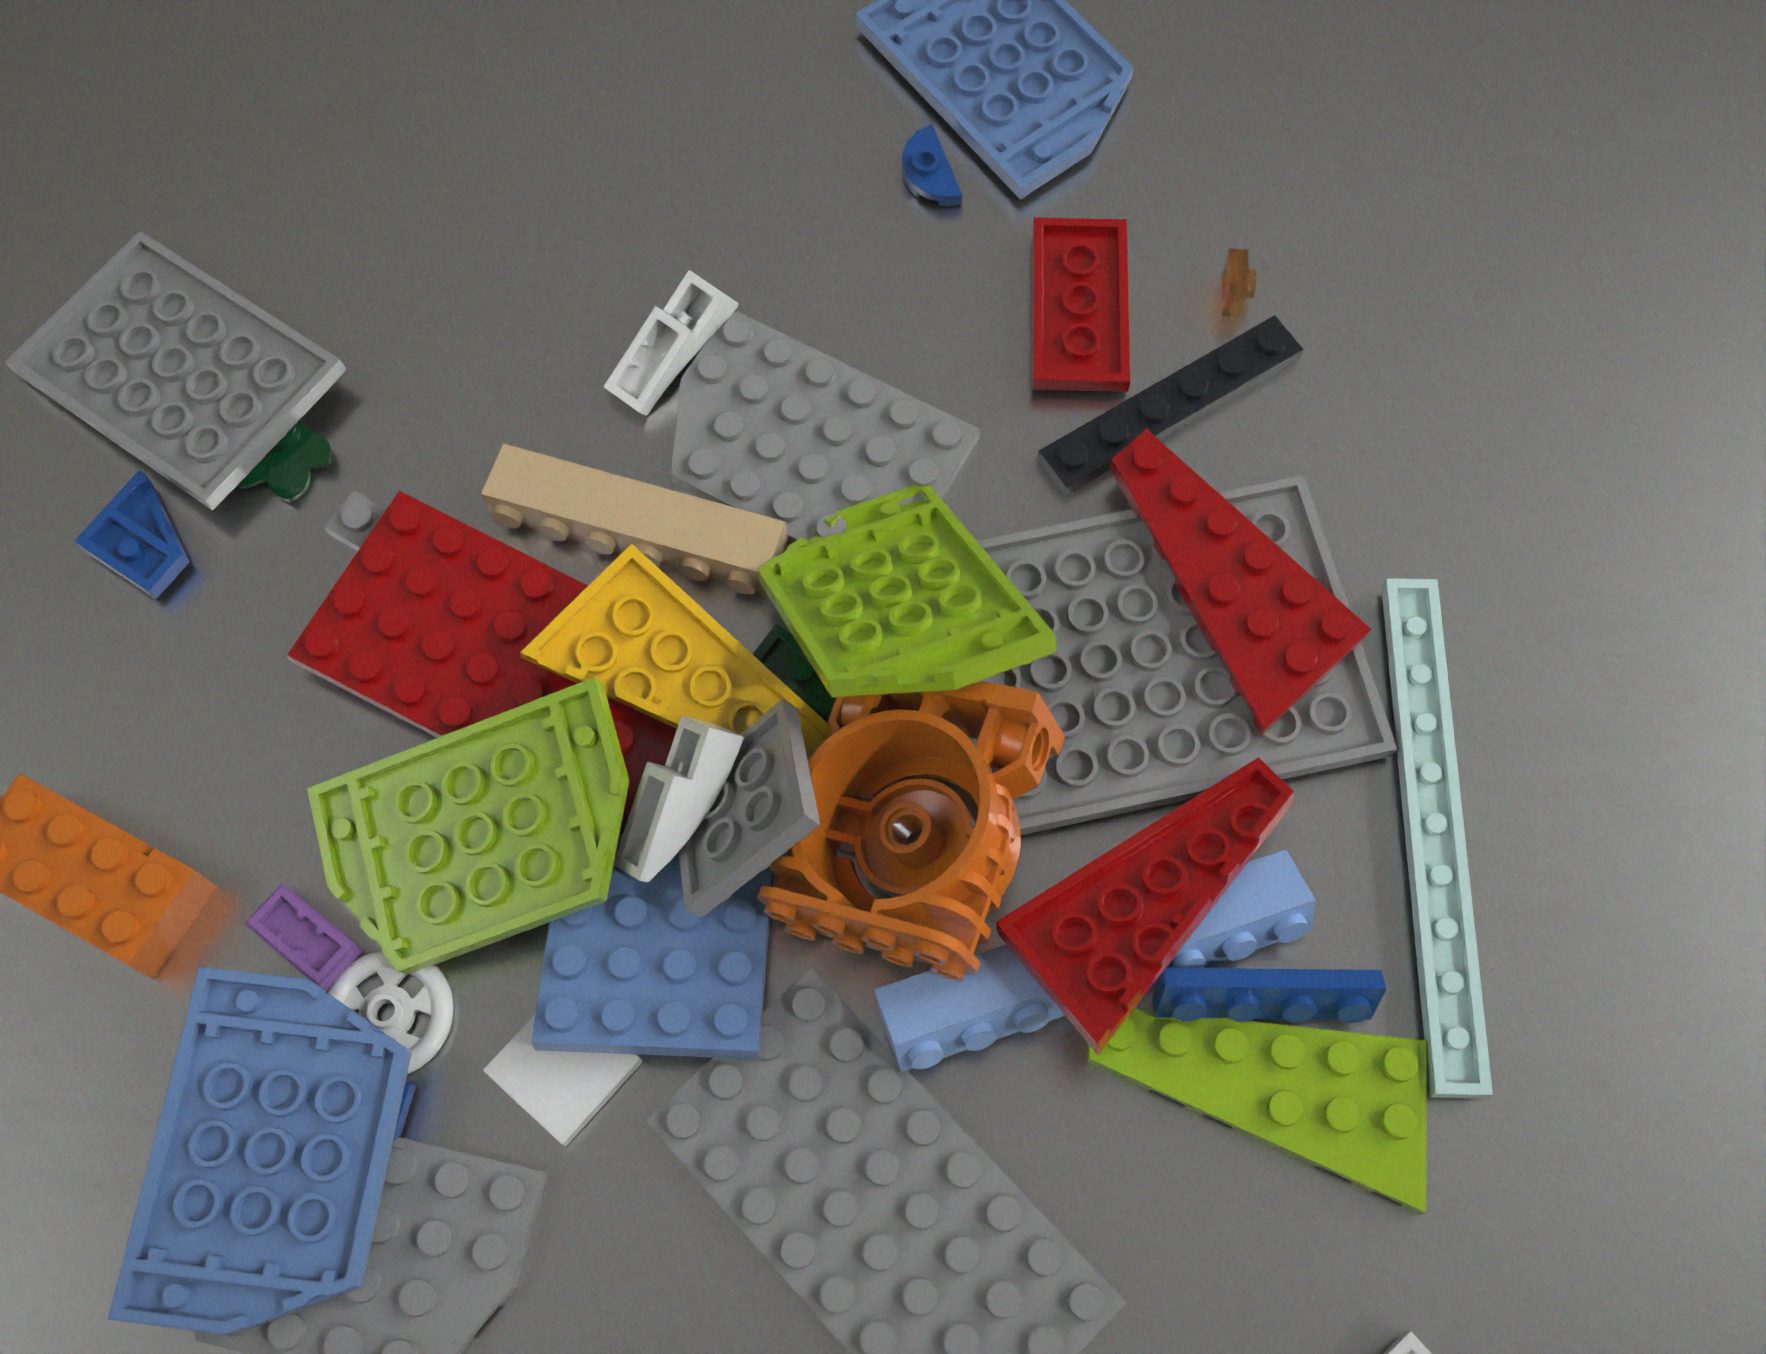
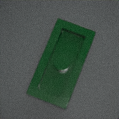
[753,624,837,723]

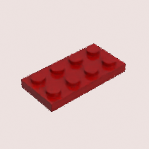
[1032,217,1131,392]

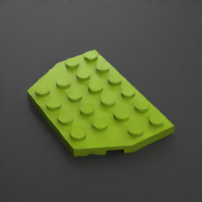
[758,485,1057,697]
[307,677,629,974]

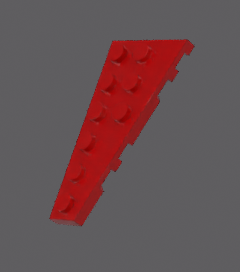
[1110,429,1371,736]
[996,757,1294,1055]

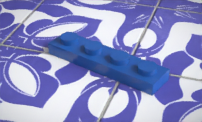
[1152,968,1387,1023]

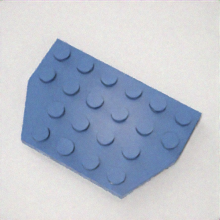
[855,0,1134,200]
[108,966,412,1335]

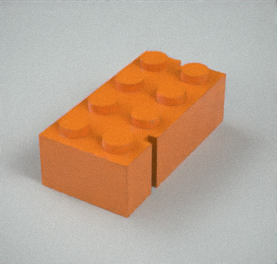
[0,773,217,979]

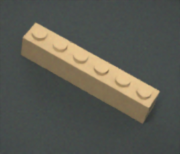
[481,443,788,595]

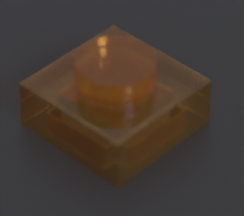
[1221,249,1256,317]

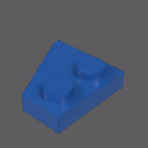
[74,470,189,599]

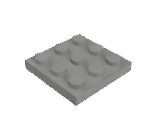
[678,699,820,918]

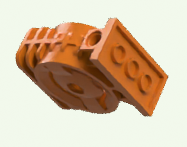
[757,681,1065,981]

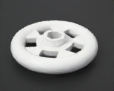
[328,950,454,1075]

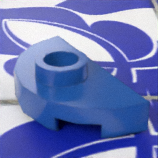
[902,124,963,207]

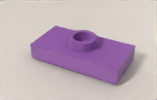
[244,882,363,991]

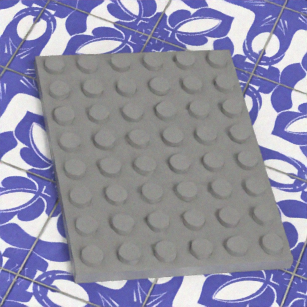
[970,475,1397,835]

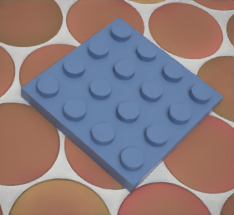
[531,841,774,1059]

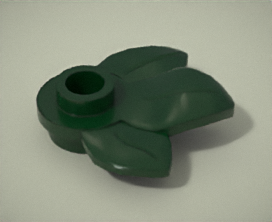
[238,420,332,502]

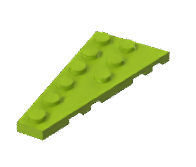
[1087,1008,1427,1215]

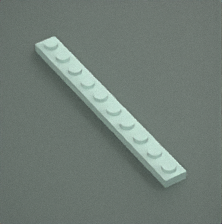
[1381,578,1493,1098]

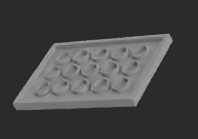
[5,231,347,510]

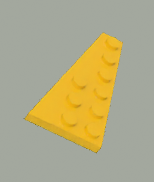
[520,544,833,760]

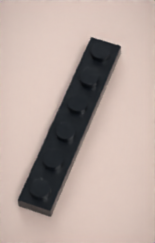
[1037,315,1304,496]

